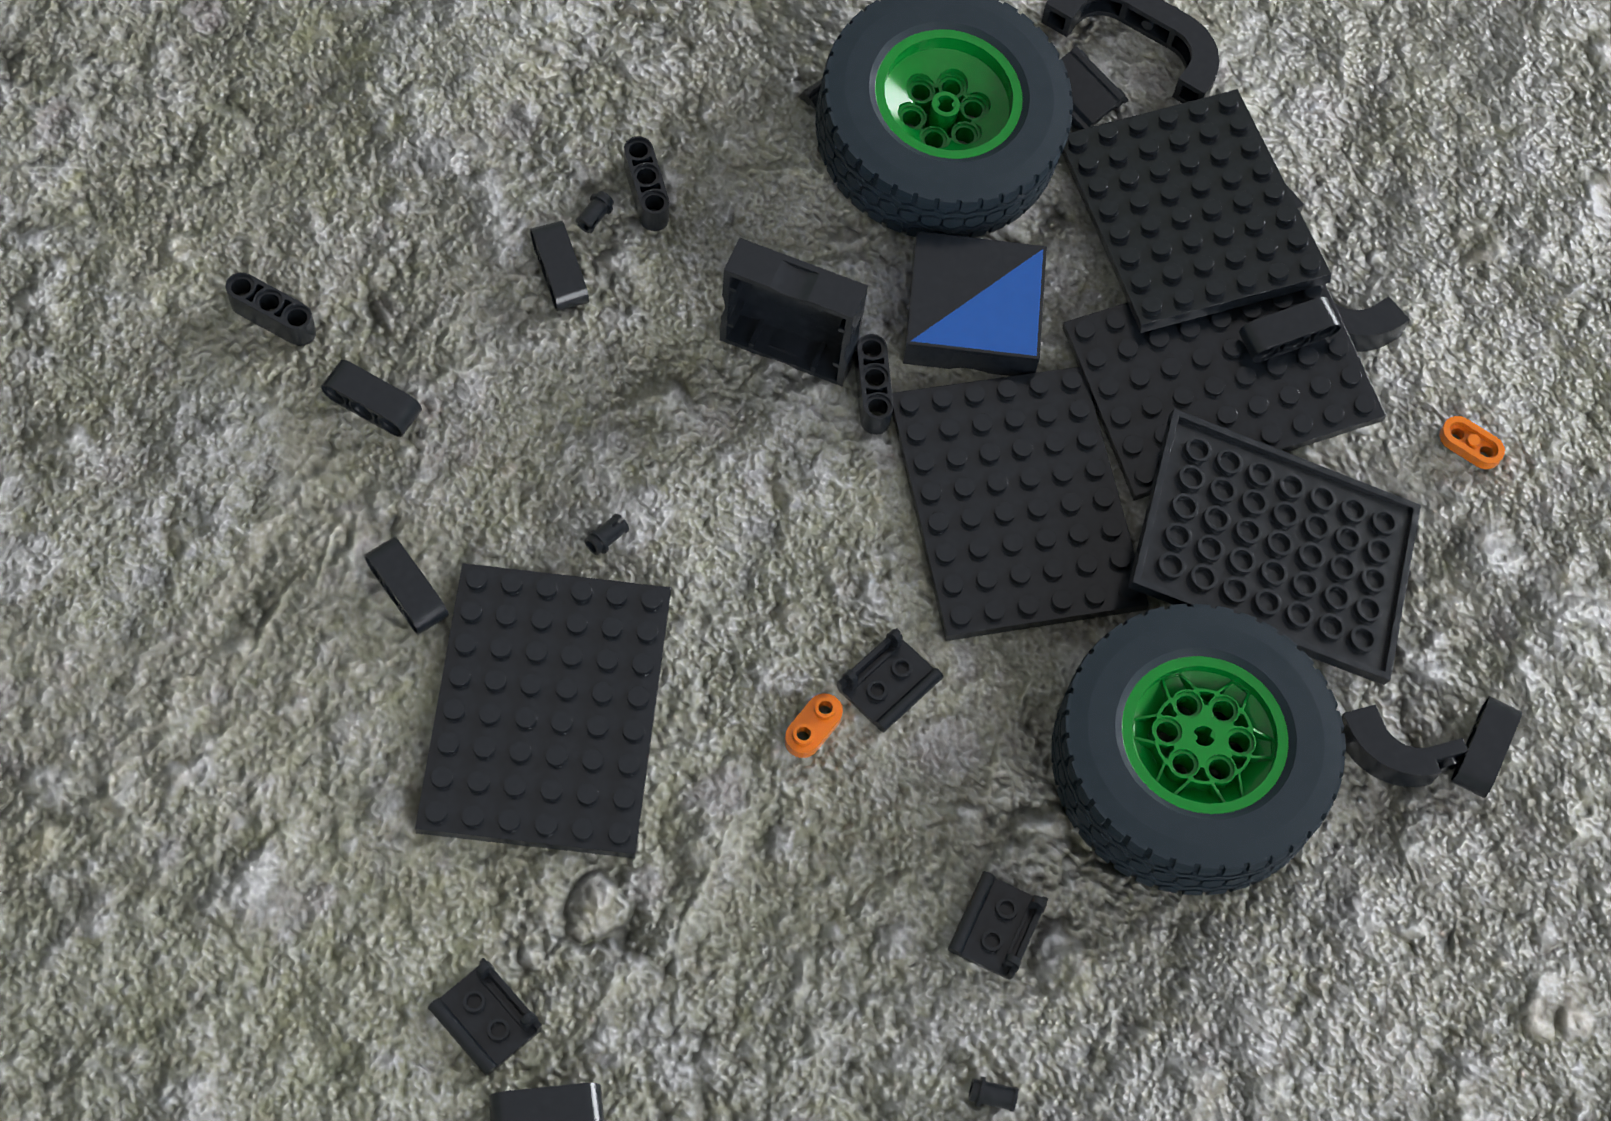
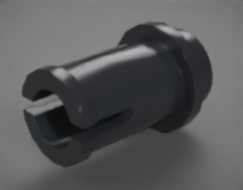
[575,191,614,234]
[584,513,629,555]
[968,1076,1019,1112]

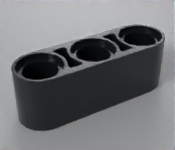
[624,136,669,231]
[530,221,589,311]
[225,272,316,346]
[1239,297,1341,363]
[854,334,893,435]
[320,360,422,437]
[364,537,449,635]
[1451,696,1522,798]
[489,1083,604,1121]

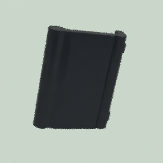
[1060,47,1128,131]
[837,628,944,733]
[948,871,1048,980]
[428,958,542,1076]

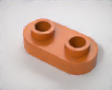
[1439,416,1505,470]
[785,693,843,758]

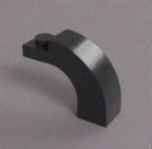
[1341,704,1468,787]

